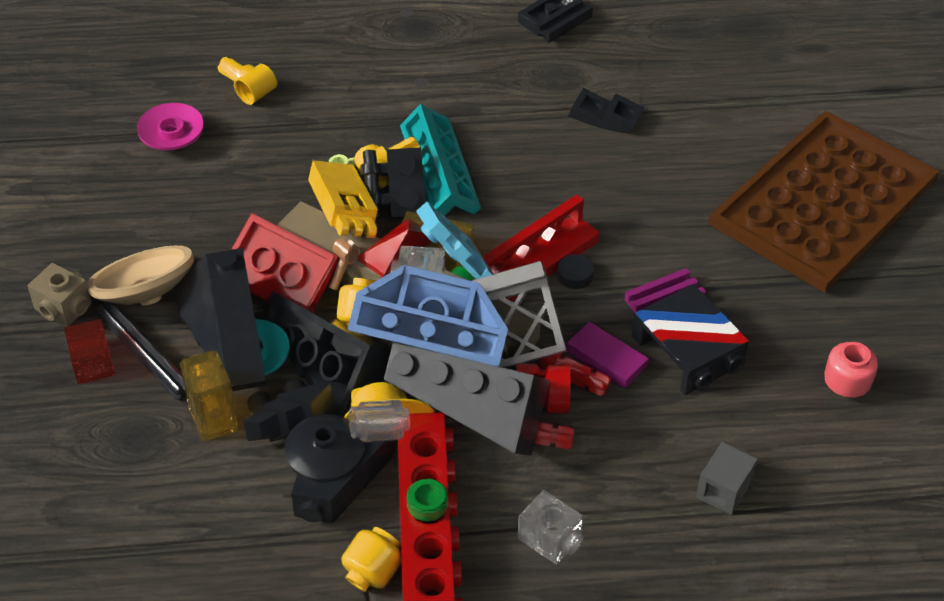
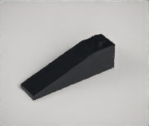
[175,248,266,392]
[261,291,392,416]

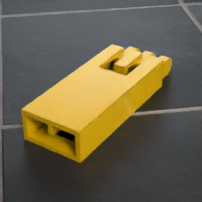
[308,160,378,238]

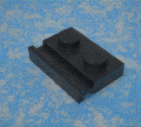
[518,0,593,43]

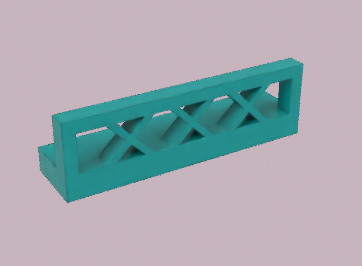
[400,104,481,216]

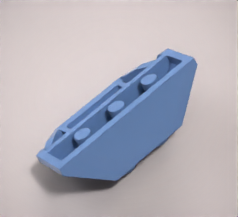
[347,265,508,367]

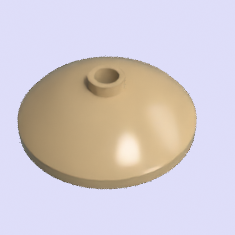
[87,245,194,306]

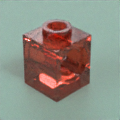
[64,319,115,384]

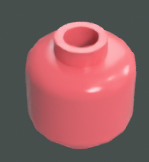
[824,342,878,398]

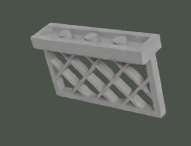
[472,261,567,368]

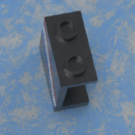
[632,284,749,395]

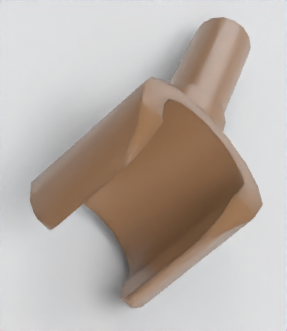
[329,237,361,291]

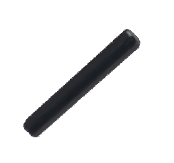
[97,302,193,401]

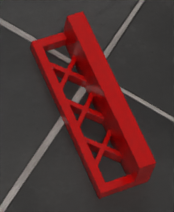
[482,194,600,301]

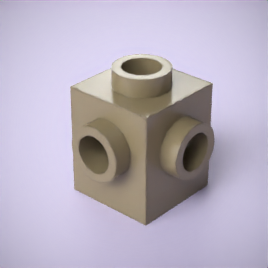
[27,263,92,327]

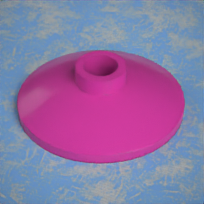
[137,103,204,150]

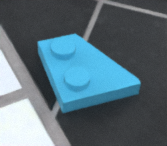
[416,202,494,279]

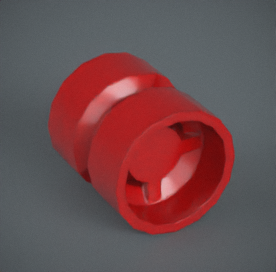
[516,363,571,414]

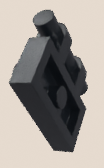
[360,147,425,220]

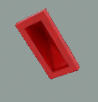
[358,218,432,278]

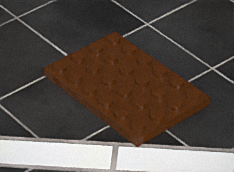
[709,110,939,293]

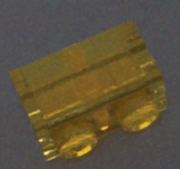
[179,350,238,441]

